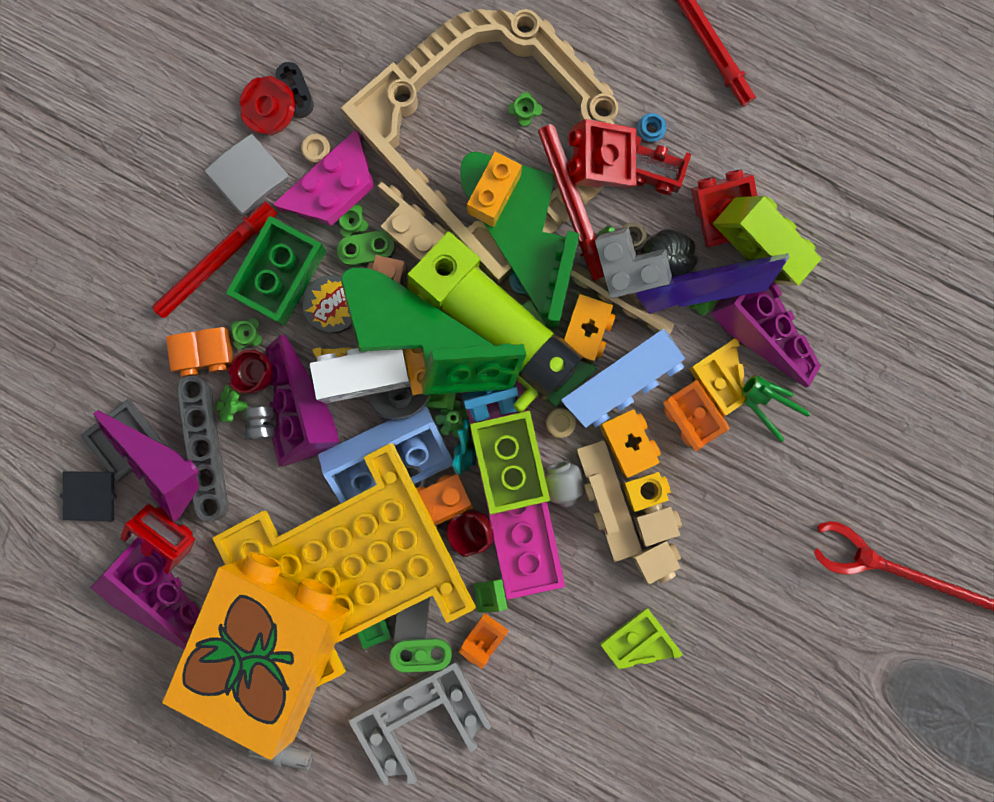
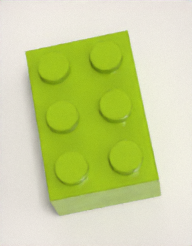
[713,196,821,286]
[470,411,550,515]

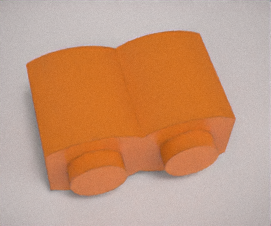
[166,327,234,378]

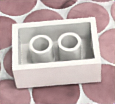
[310,348,411,404]

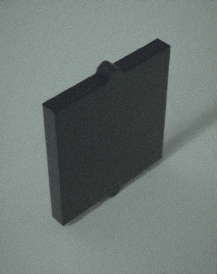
[60,471,117,522]

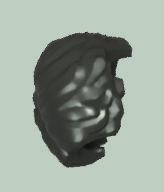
[641,229,697,278]

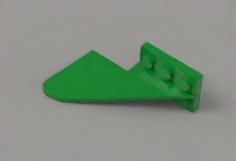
[460,152,580,330]
[341,268,526,395]

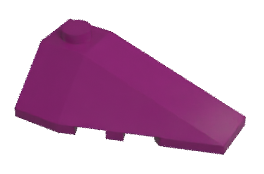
[710,281,821,388]
[266,335,339,467]
[93,410,199,522]
[90,537,200,649]

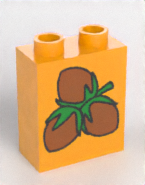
[162,552,350,760]

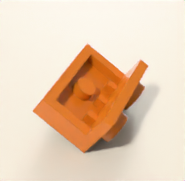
[663,379,730,451]
[416,474,473,525]

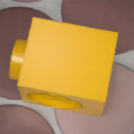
[622,472,671,512]

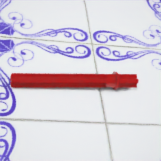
[676,0,756,107]
[538,124,605,281]
[152,201,277,318]

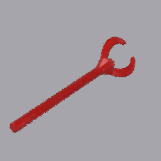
[814,521,994,612]

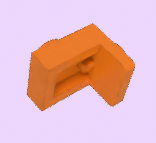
[458,613,509,669]

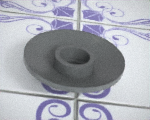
[370,387,429,420]

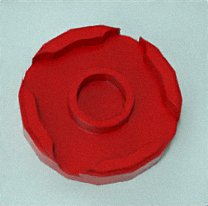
[239,76,295,135]

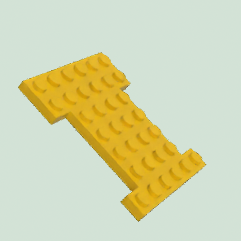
[212,443,476,687]

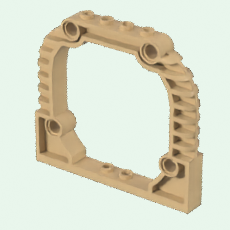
[341,9,619,285]

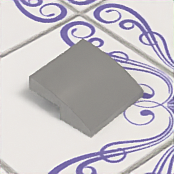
[205,134,289,216]

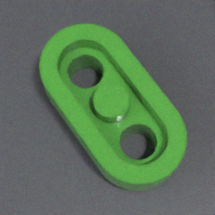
[337,231,395,267]
[390,638,452,673]

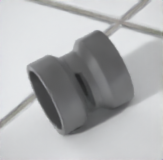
[243,407,275,439]

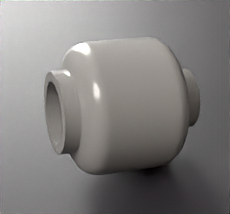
[544,461,585,507]

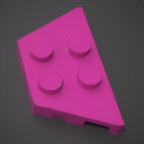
[273,130,374,226]

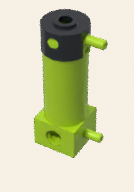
[407,231,583,413]

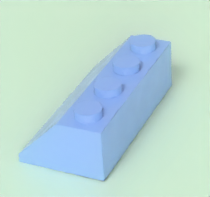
[561,329,686,428]
[318,405,453,503]

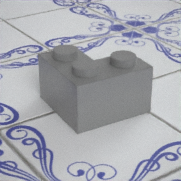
[595,227,672,299]

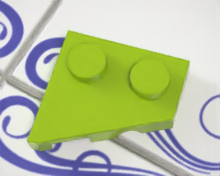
[599,607,683,669]

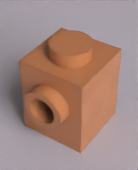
[368,255,407,286]

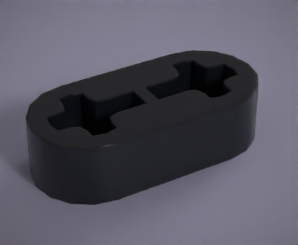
[275,62,314,118]

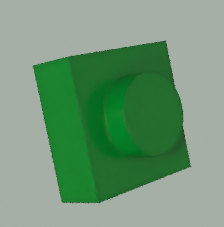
[357,619,393,650]

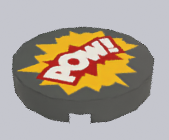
[302,275,352,334]

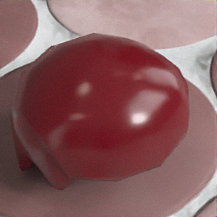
[227,350,273,394]
[446,510,494,557]

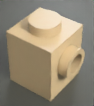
[633,503,682,546]
[632,541,681,584]

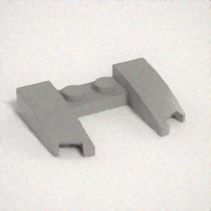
[348,655,491,785]

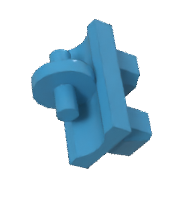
[462,384,519,422]

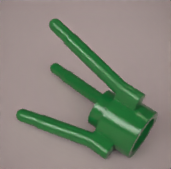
[742,375,810,442]

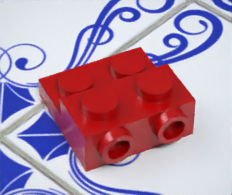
[568,119,636,189]
[691,169,757,247]

